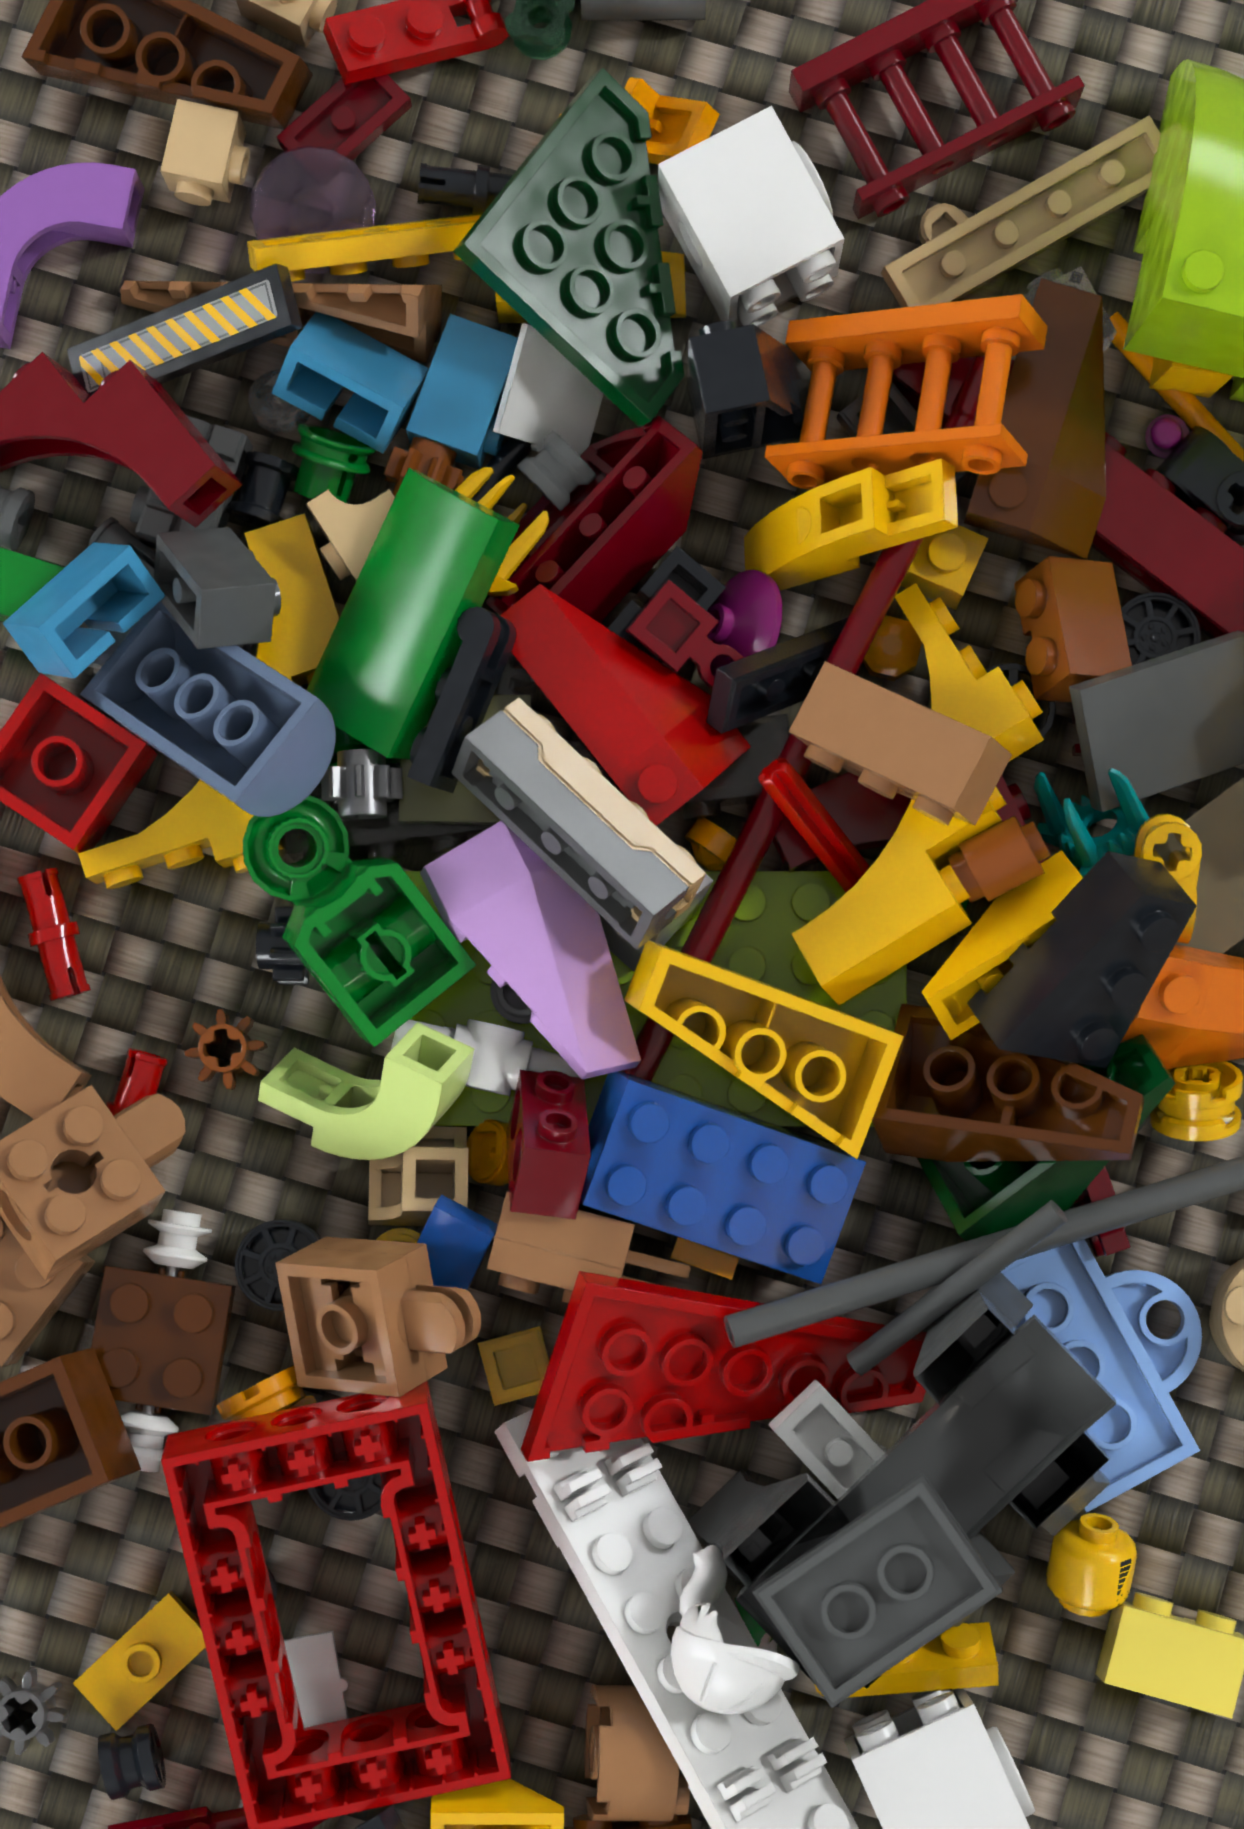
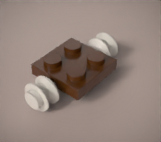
[91,1209,236,1472]

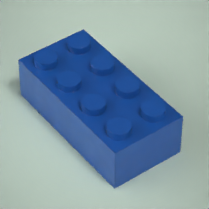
[580,1071,866,1284]

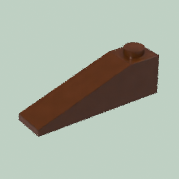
[964,278,1106,560]
[872,1004,1144,1162]

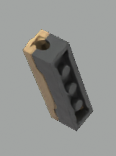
[451,697,706,950]

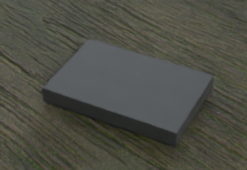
[1069,630,1244,812]
[752,1473,1003,1708]

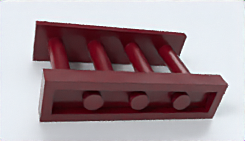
[789,0,1085,220]

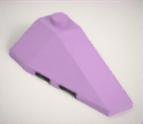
[420,821,641,1080]

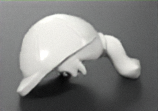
[670,1545,800,1714]

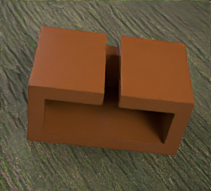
[1014,556,1132,703]

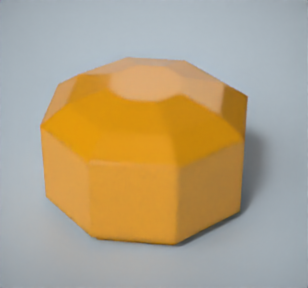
[862,615,922,681]

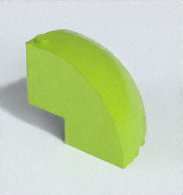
[1123,59,1244,402]

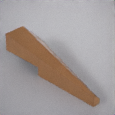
[120,280,442,363]

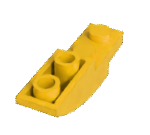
[744,458,958,591]

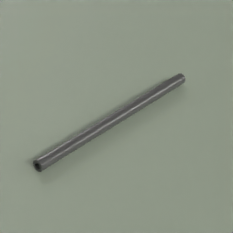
[724,1155,1244,1348]

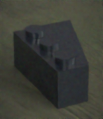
[687,320,811,459]
[967,851,1197,1068]

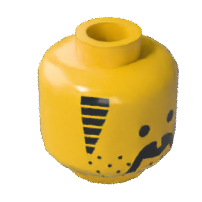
[1046,1513,1137,1617]

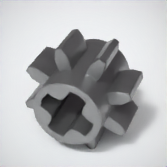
[321,749,403,819]
[0,1668,69,1755]

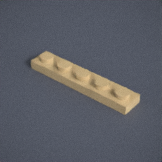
[881,115,1161,308]

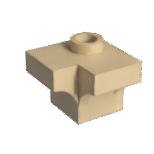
[305,489,395,583]
[368,1126,469,1226]

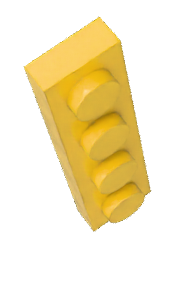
[247,214,481,282]

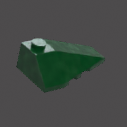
[916,1034,1176,1241]

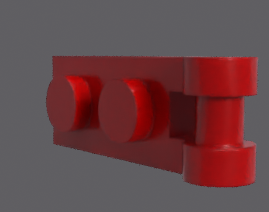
[323,0,509,85]

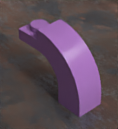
[0,162,145,349]

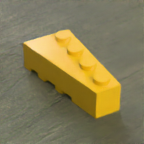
[624,940,904,1159]

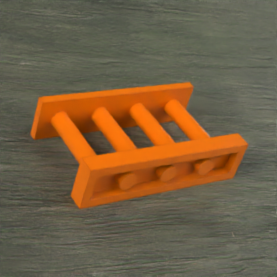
[764,294,1048,490]

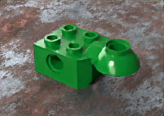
[242,796,476,1047]

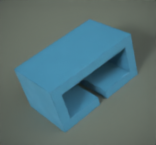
[271,312,429,454]
[406,313,518,470]
[3,542,165,678]

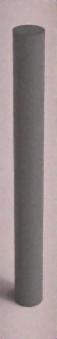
[846,1200,1067,1376]

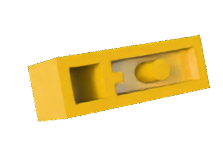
[921,850,1083,1040]

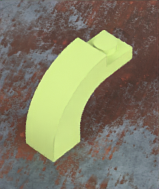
[258,1022,474,1160]

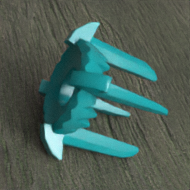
[1034,768,1150,877]

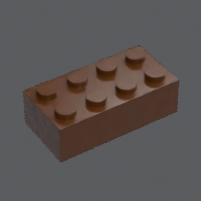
[0,1347,141,1530]

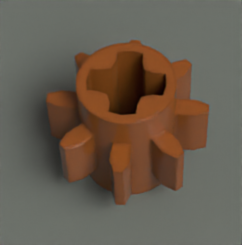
[383,437,464,497]
[184,1009,268,1090]

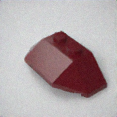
[485,416,703,623]

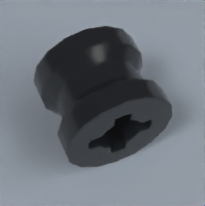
[98,1723,166,1800]

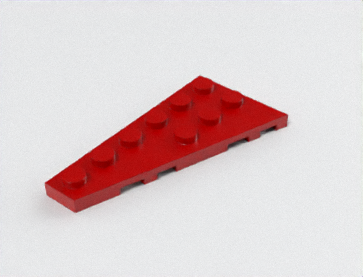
[521,1271,927,1462]

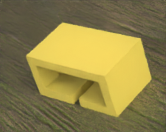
[1095,1592,1244,1719]

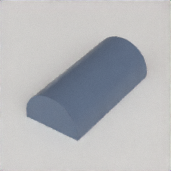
[80,601,336,817]

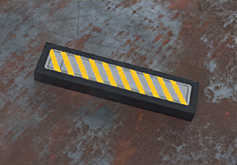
[67,263,303,397]

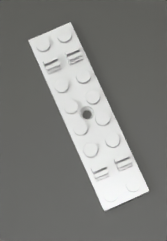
[494,1409,859,1829]

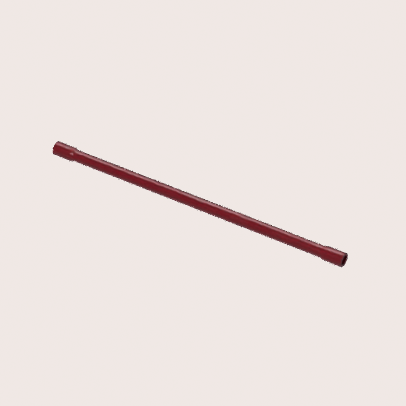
[622,356,1011,1081]

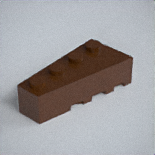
[21,0,313,130]

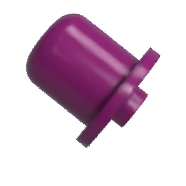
[1145,414,1189,459]

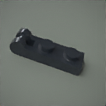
[407,607,517,793]

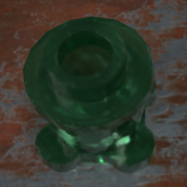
[505,0,575,60]

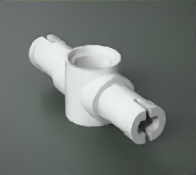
[391,1019,585,1096]

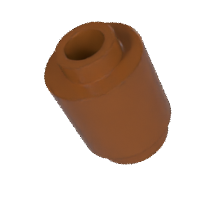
[947,815,1051,903]

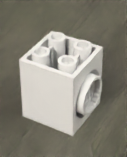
[658,106,844,327]
[844,1688,1035,1829]

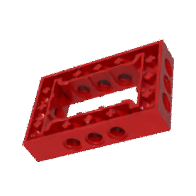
[161,1380,511,1829]

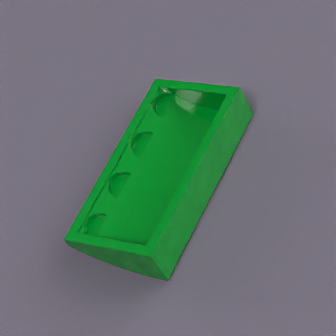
[307,468,520,759]

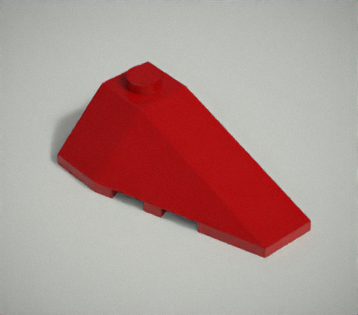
[500,584,751,826]

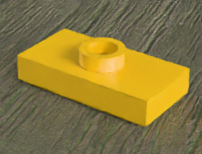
[73,1591,206,1731]

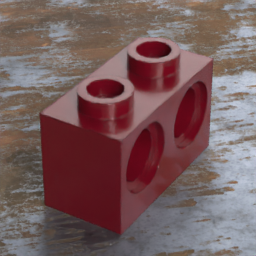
[506,1070,591,1219]

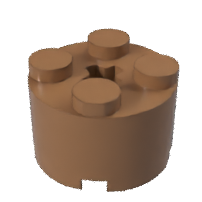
[584,1685,690,1822]

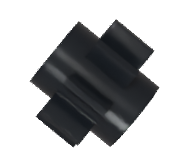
[256,906,309,985]

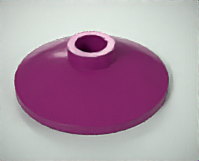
[705,570,782,690]

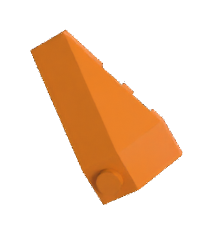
[1121,944,1244,1069]

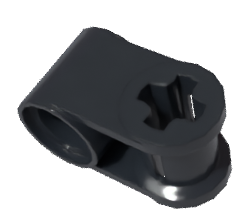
[1156,426,1244,544]

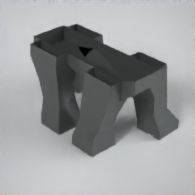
[687,1272,1116,1689]

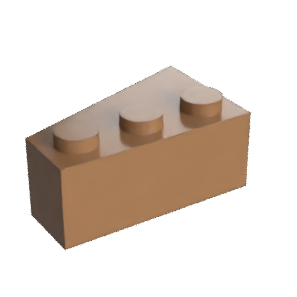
[788,661,1012,826]

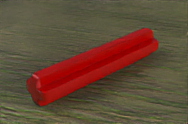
[758,758,870,892]

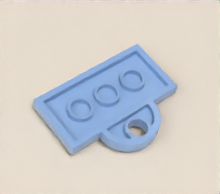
[1001,1239,1202,1513]

